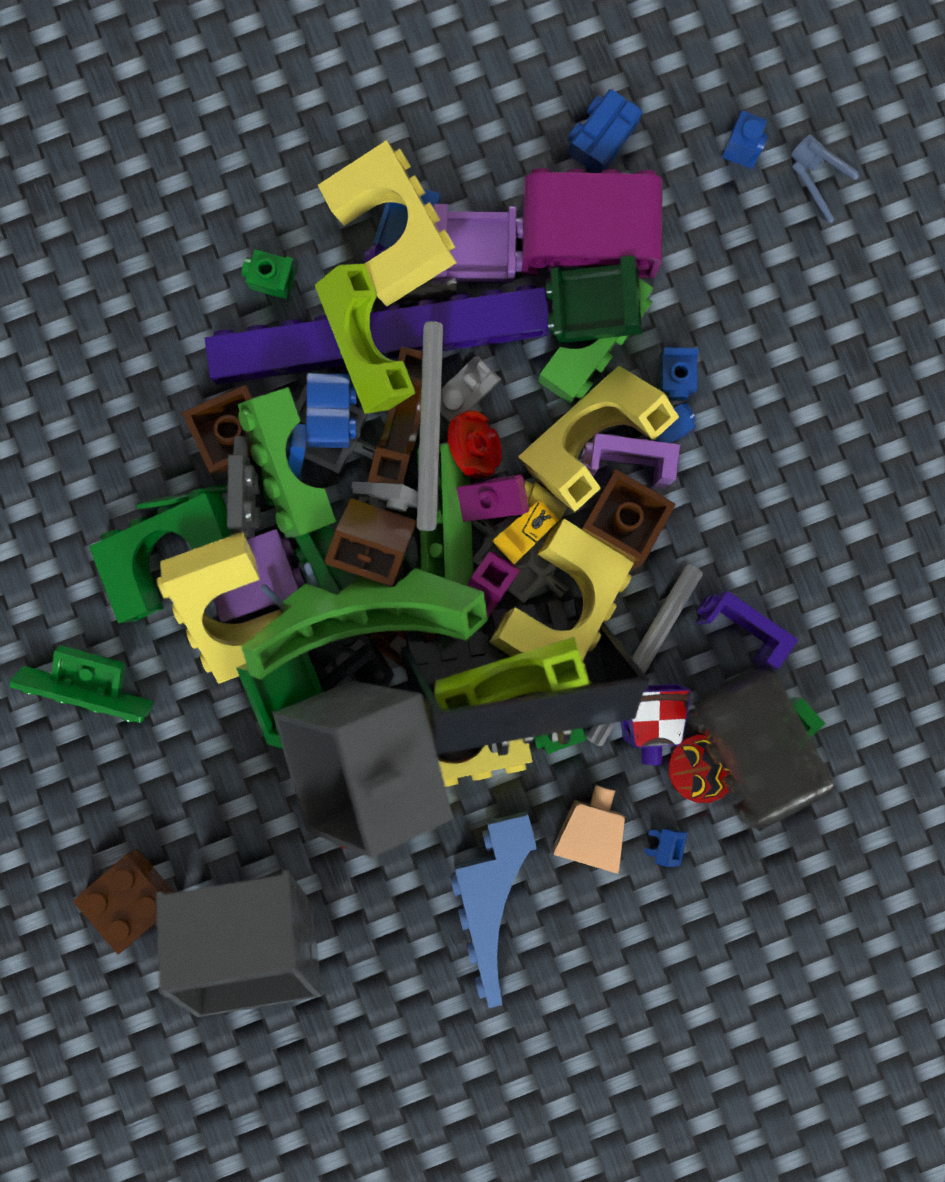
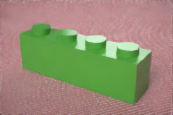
[418,444,473,586]

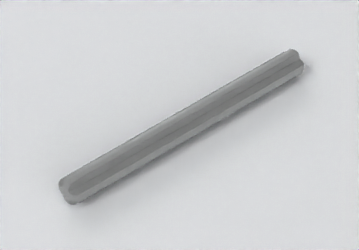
[417,321,443,531]
[586,564,703,746]

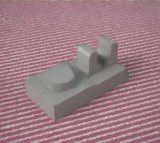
[440,355,501,423]
[351,481,418,512]

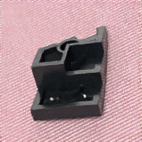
[307,634,394,692]

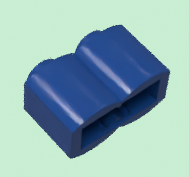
[306,373,357,448]

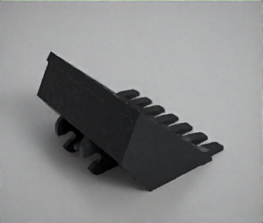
[400,597,649,756]

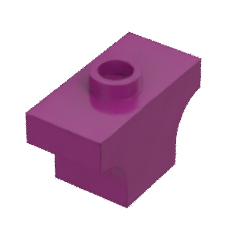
[456,474,529,522]
[467,551,520,627]

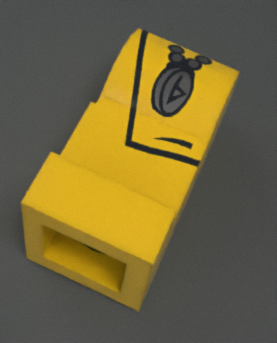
[492,500,559,565]

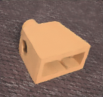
[552,785,625,874]

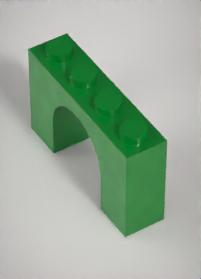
[89,489,232,624]

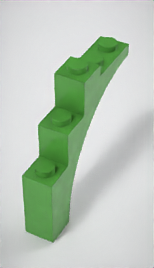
[241,568,488,679]

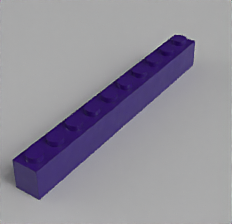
[204,285,550,385]

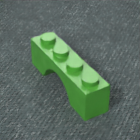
[538,278,653,405]
[238,387,336,538]

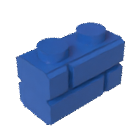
[568,89,643,173]

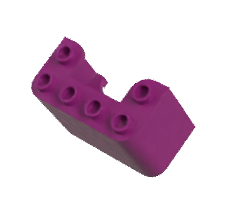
[521,168,663,278]

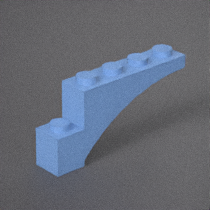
[450,811,537,1008]

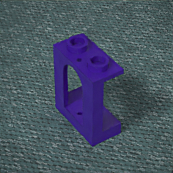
[696,591,799,669]

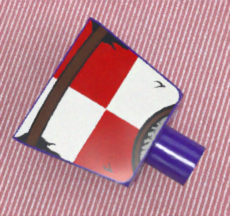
[620,684,691,765]

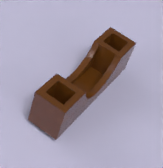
[368,346,423,486]

